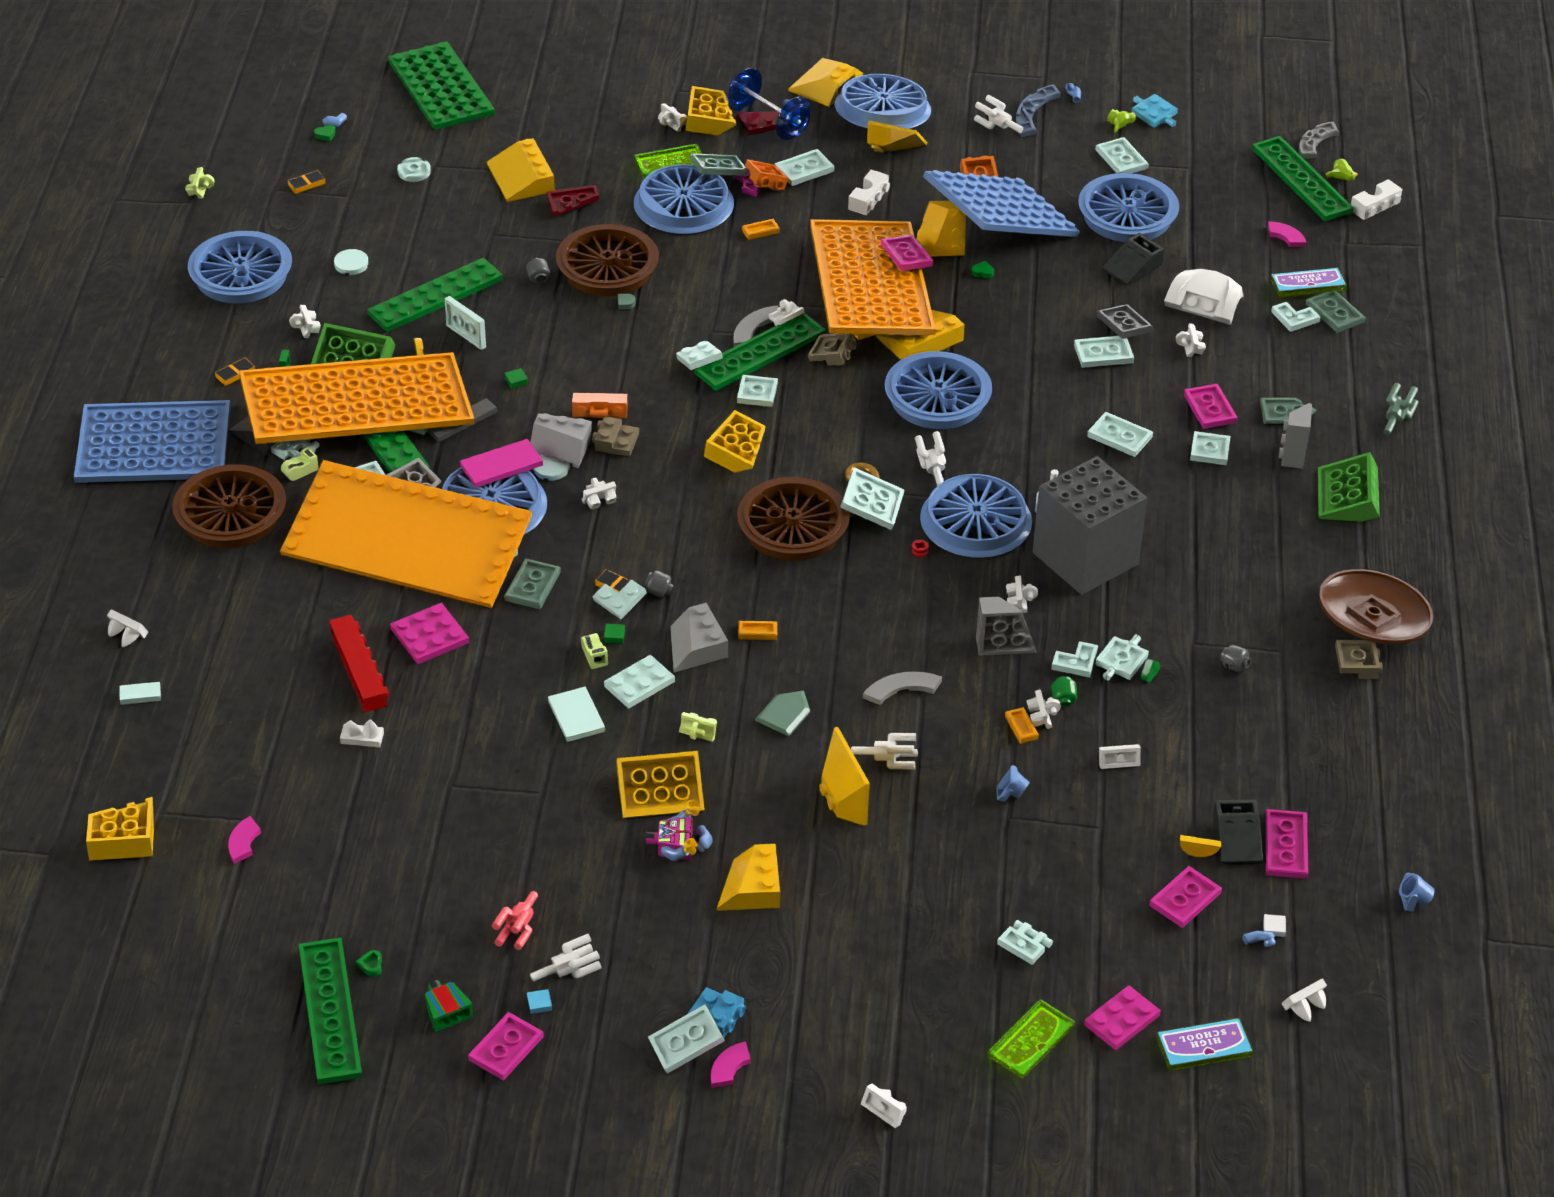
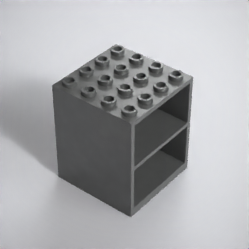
[1033,456,1147,595]

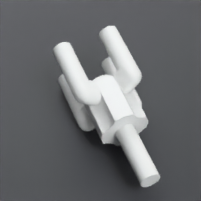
[974,95,1023,133]
[915,431,946,486]
[851,733,918,770]
[530,934,602,982]

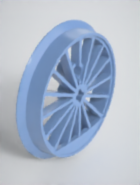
[835,74,931,129]
[634,164,734,234]
[1079,173,1179,242]
[188,231,292,303]
[885,351,992,429]
[442,467,547,534]
[920,474,1032,558]

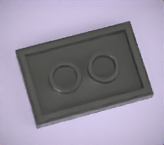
[1097,304,1153,339]

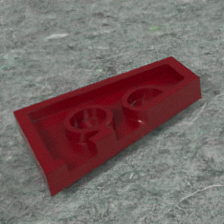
[737,111,794,136]
[547,185,599,217]

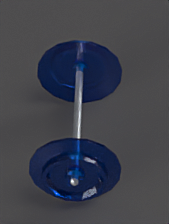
[727,67,811,141]

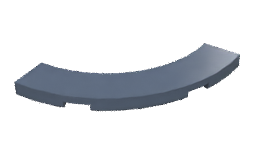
[1016,84,1061,137]

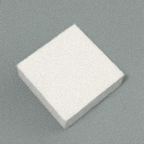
[1263,914,1286,937]

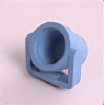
[996,765,1030,802]
[1399,873,1434,911]

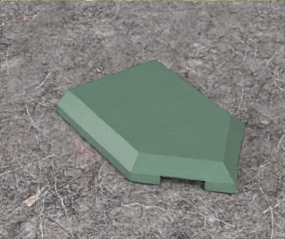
[1260,398,1316,424]
[755,691,810,736]

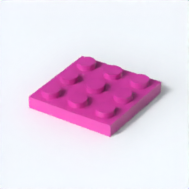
[390,603,469,665]

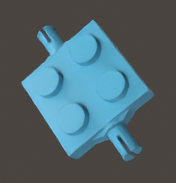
[1132,94,1178,128]

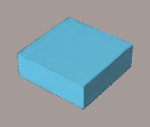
[527,989,552,1014]

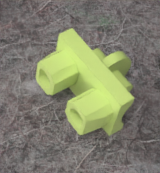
[185,167,214,199]
[679,712,717,742]

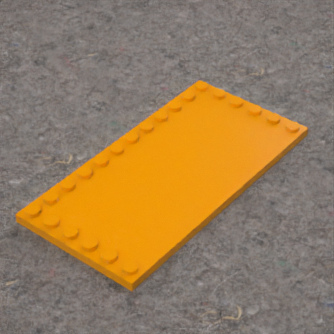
[810,219,936,336]
[239,353,474,444]
[280,460,532,608]

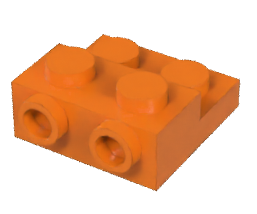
[960,155,998,177]
[745,159,788,191]

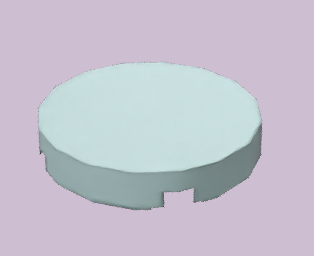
[397,157,431,182]
[334,249,369,275]
[533,454,570,481]

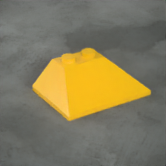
[789,58,863,107]
[867,121,927,153]
[819,727,870,826]

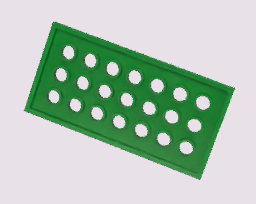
[388,42,495,130]

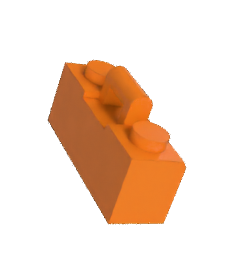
[572,393,628,419]

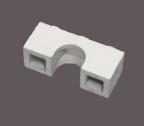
[848,170,890,215]
[1351,179,1402,220]

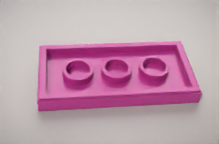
[460,439,543,488]
[1265,809,1308,879]

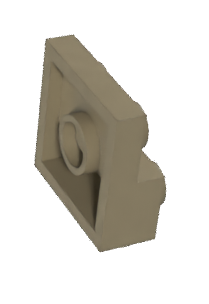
[808,333,856,366]
[592,417,639,457]
[1335,640,1383,679]

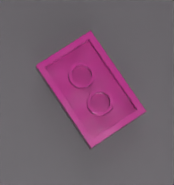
[881,235,933,271]
[1184,384,1238,429]
[1149,866,1222,928]
[1084,985,1161,1050]
[468,1012,544,1081]

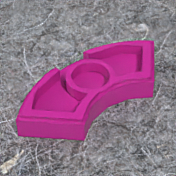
[735,166,760,197]
[1268,222,1306,247]
[228,816,261,864]
[711,1042,750,1088]

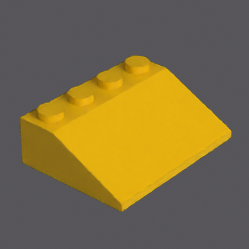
[487,138,555,202]
[876,310,965,360]
[616,751,704,819]

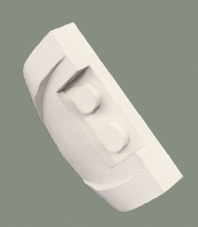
[1164,269,1244,325]

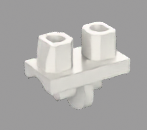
[658,103,687,132]
[769,299,804,326]
[289,305,320,338]
[1176,323,1206,358]
[581,478,617,510]
[1006,575,1038,613]
[1026,690,1061,729]

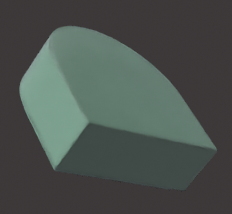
[618,294,636,310]

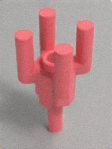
[492,891,538,950]

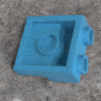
[688,987,746,1038]

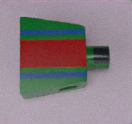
[425,980,473,1033]

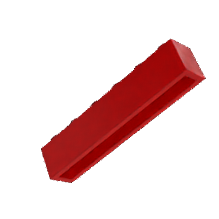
[329,614,390,712]

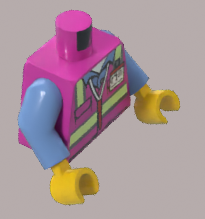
[646,800,700,861]

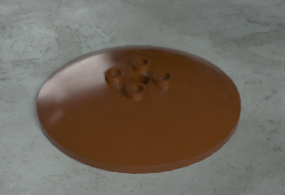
[1318,569,1433,644]

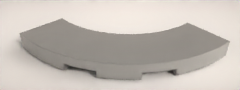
[1298,122,1338,159]
[733,305,779,347]
[863,672,942,705]

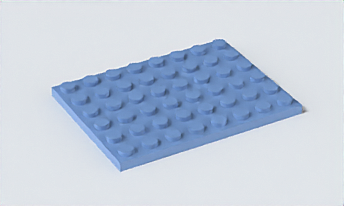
[923,170,1080,237]
[74,400,231,483]

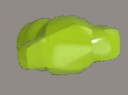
[1107,109,1136,133]
[1325,159,1358,181]

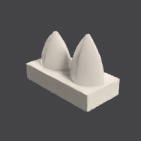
[107,609,148,647]
[340,720,384,747]
[1099,744,1141,769]
[1281,978,1327,1022]
[861,1084,907,1128]

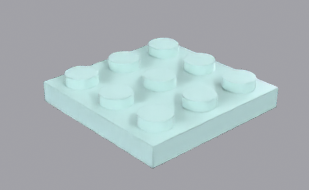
[840,468,904,530]

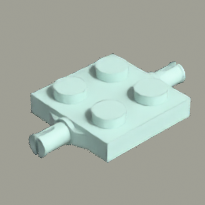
[1095,634,1149,680]

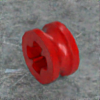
[912,540,929,557]

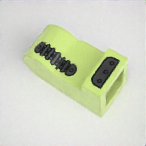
[281,447,319,481]
[581,633,608,669]

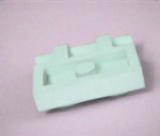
[271,439,319,460]
[997,920,1053,965]

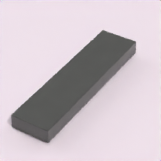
[428,398,497,442]

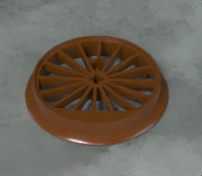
[556,224,659,296]
[173,464,286,548]
[737,477,850,561]

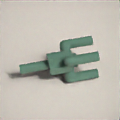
[1384,383,1419,435]

